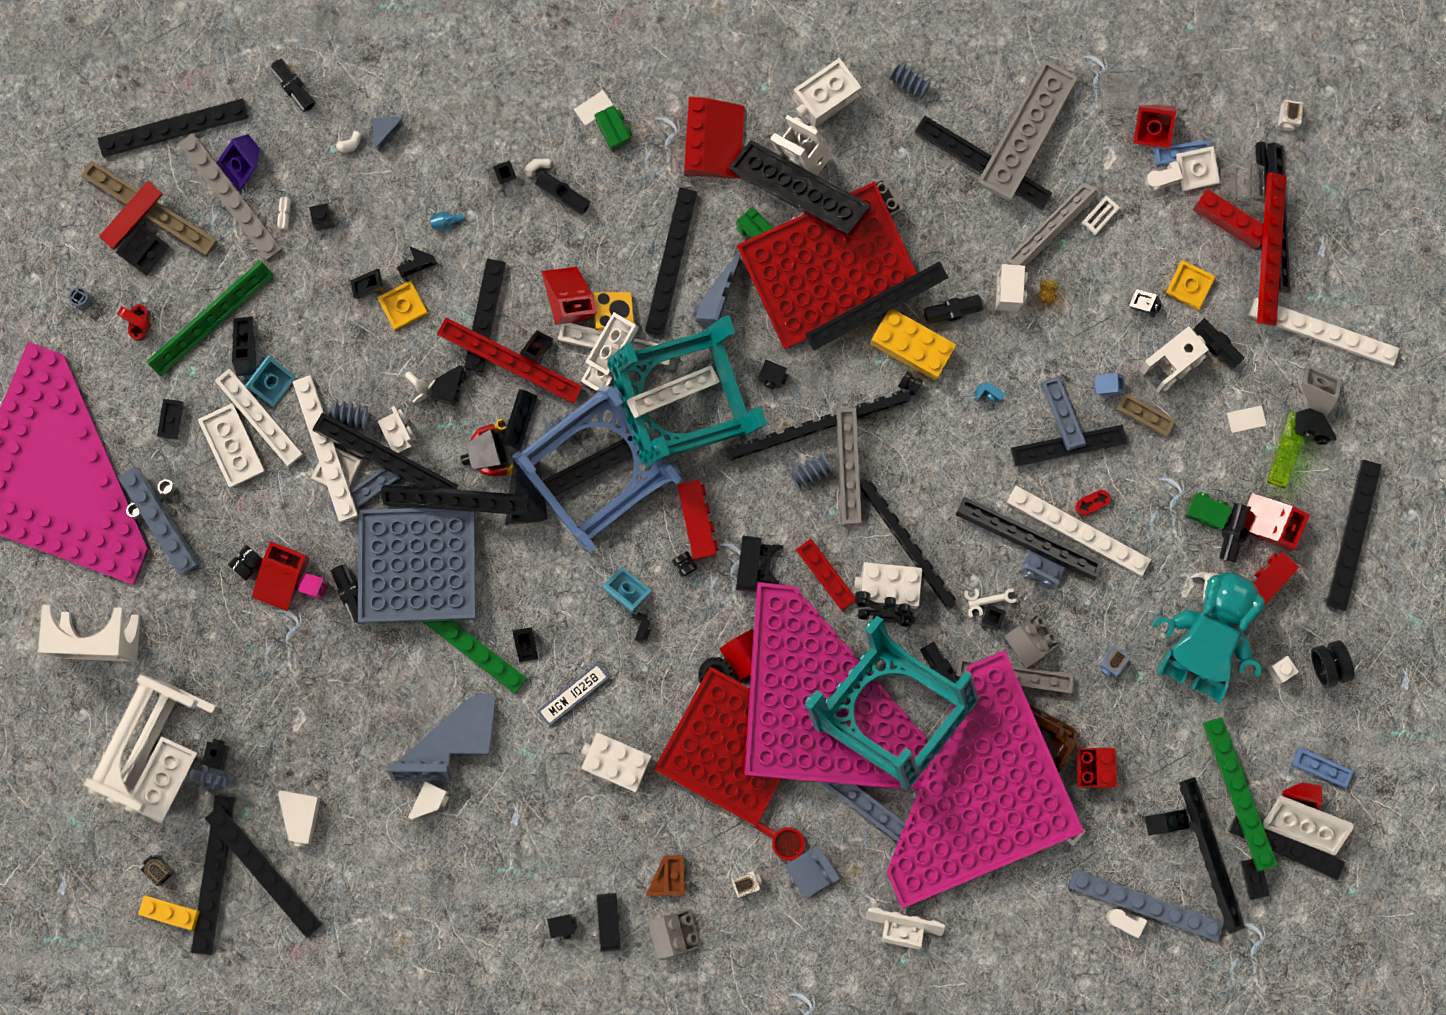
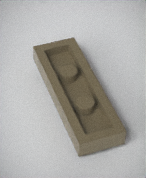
[1116,393,1176,437]

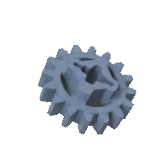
[189,767,234,790]

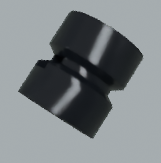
[228,544,263,581]

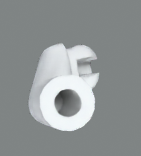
[336,131,363,153]

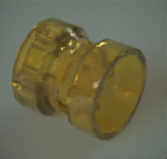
[1037,280,1059,304]

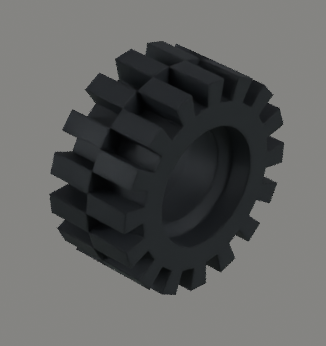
[698,657,733,683]

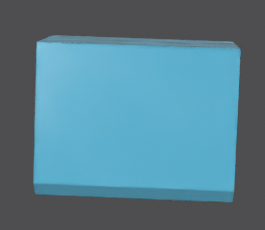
[245,355,296,407]
[602,567,652,614]

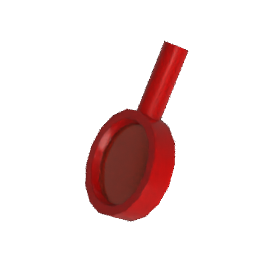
[754,822,805,860]

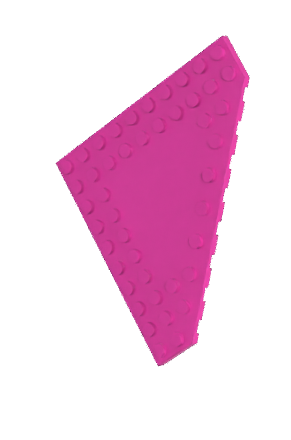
[0,342,149,585]
[744,582,928,791]
[886,650,1084,908]

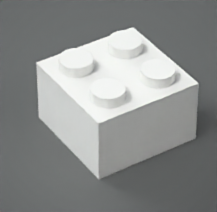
[995,264,1028,312]

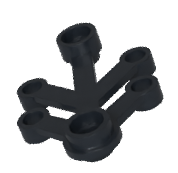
[855,591,915,627]

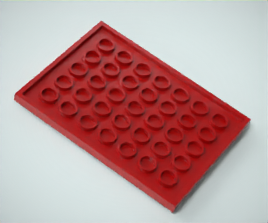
[736,181,917,349]

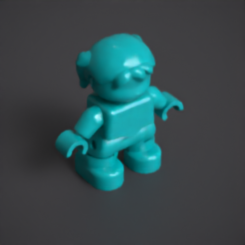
[1151,572,1265,704]

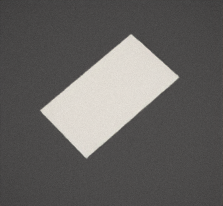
[574,90,613,125]
[1227,405,1267,433]

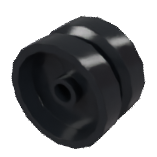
[1311,640,1355,689]

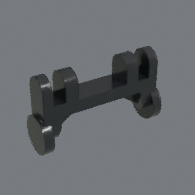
[757,544,784,584]

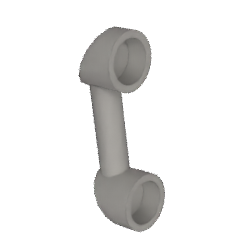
[126,479,175,519]

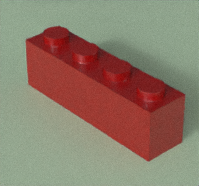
[1192,189,1264,250]
[677,479,719,561]
[1252,552,1299,605]

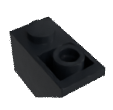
[431,365,466,406]
[1295,408,1336,445]
[1145,809,1189,836]

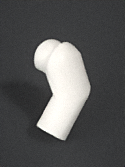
[525,159,550,177]

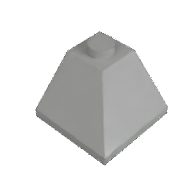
[1301,365,1341,416]

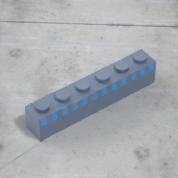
[118,467,200,575]

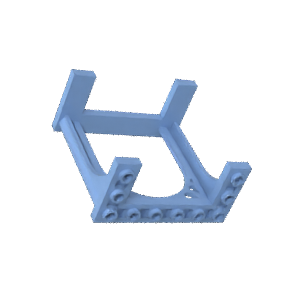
[512,386,682,552]

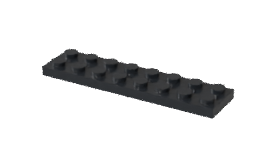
[729,140,872,237]

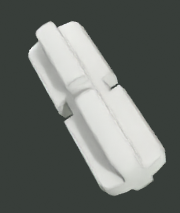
[277,197,291,230]

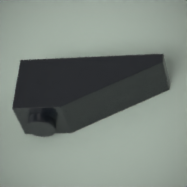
[232,317,256,376]

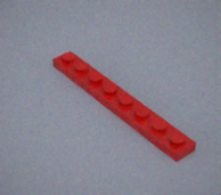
[1257,173,1287,326]
[437,317,582,404]

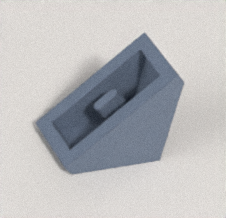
[372,116,404,151]

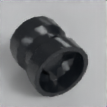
[898,371,924,397]
[672,551,697,578]

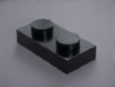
[157,399,184,440]
[1240,859,1270,900]

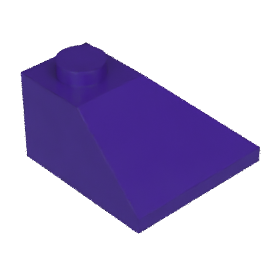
[217,134,260,191]

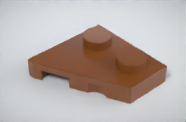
[647,855,685,896]

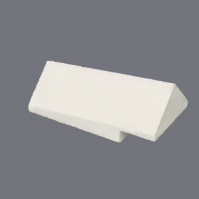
[581,312,639,391]

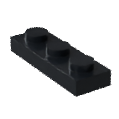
[502,389,537,450]

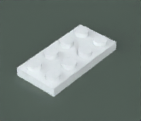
[198,403,265,489]
[131,736,197,823]
[1263,795,1353,855]

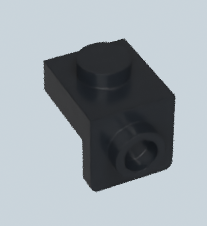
[631,612,651,644]

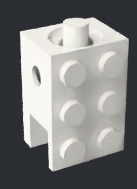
[793,58,862,127]
[770,115,830,176]
[1139,326,1209,393]
[854,562,922,610]
[581,733,651,793]

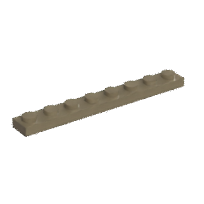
[81,161,218,257]

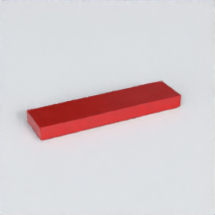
[99,181,163,249]
[796,539,855,612]

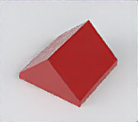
[719,629,754,681]

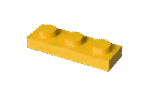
[138,895,200,930]

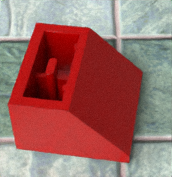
[1076,748,1117,788]

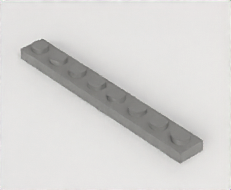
[178,133,283,262]

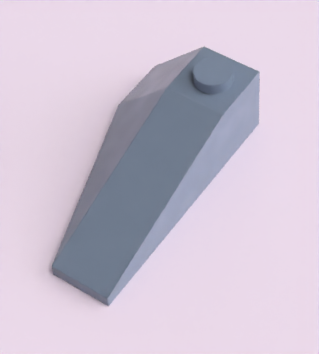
[693,253,741,326]

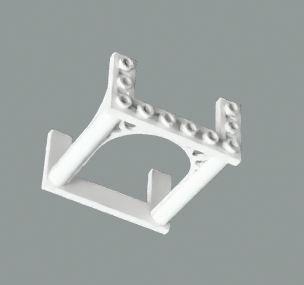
[84,674,219,814]

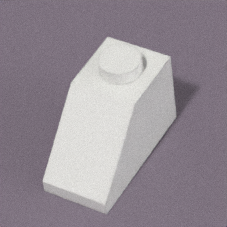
[408,782,449,819]

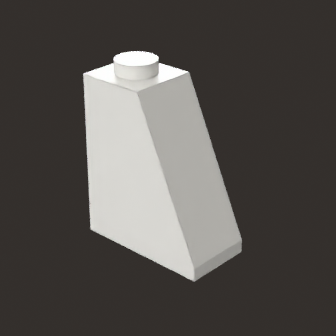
[278,790,320,847]

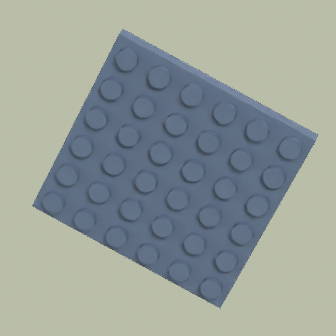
[358,508,476,624]

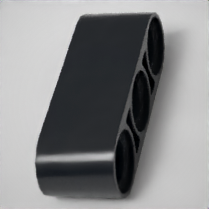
[736,535,762,592]
[596,893,620,952]

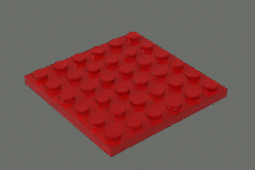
[653,667,782,826]

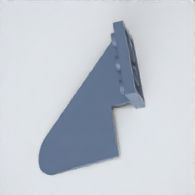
[387,693,495,781]

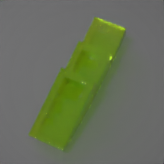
[1267,411,1302,489]

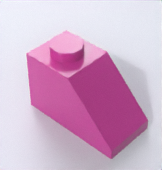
[297,573,330,601]

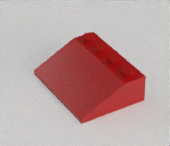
[684,97,745,179]

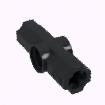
[269,58,316,112]
[535,171,591,216]
[924,294,983,325]
[1192,318,1245,370]
[1219,503,1251,563]
[330,564,358,623]
[920,641,958,684]

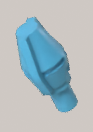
[430,211,464,231]

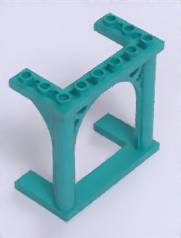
[607,315,767,468]
[805,616,979,791]

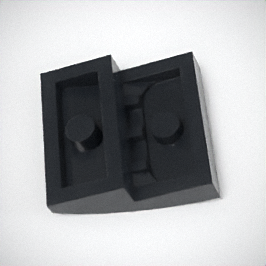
[116,223,170,276]

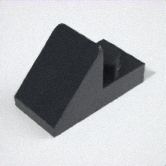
[397,247,437,278]
[350,269,383,299]
[520,330,553,364]

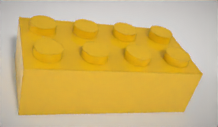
[870,309,956,381]

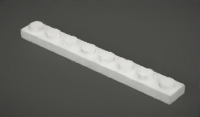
[1248,298,1400,367]
[293,375,359,523]
[1006,486,1151,577]

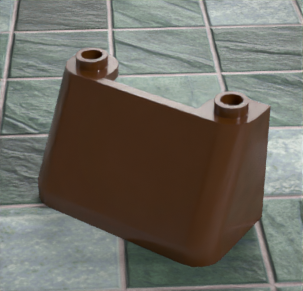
[1028,703,1078,773]

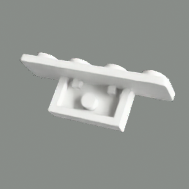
[865,908,946,950]

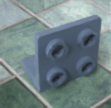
[1019,551,1065,590]
[785,845,840,899]

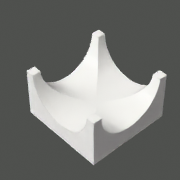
[38,605,141,662]

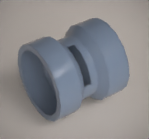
[69,287,92,310]

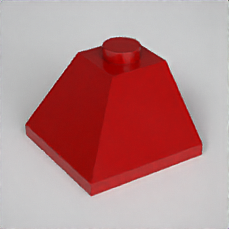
[1133,104,1177,148]
[1281,782,1322,810]

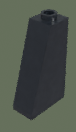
[505,449,548,526]

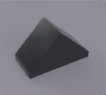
[512,627,538,662]

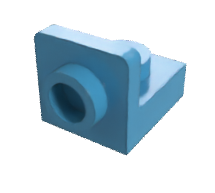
[974,381,1005,403]

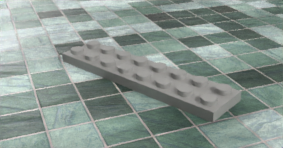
[977,60,1078,201]

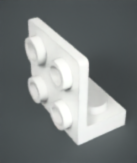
[378,406,416,454]

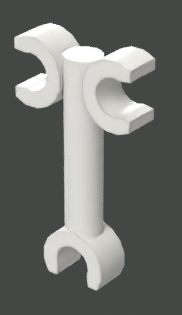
[964,589,1016,618]

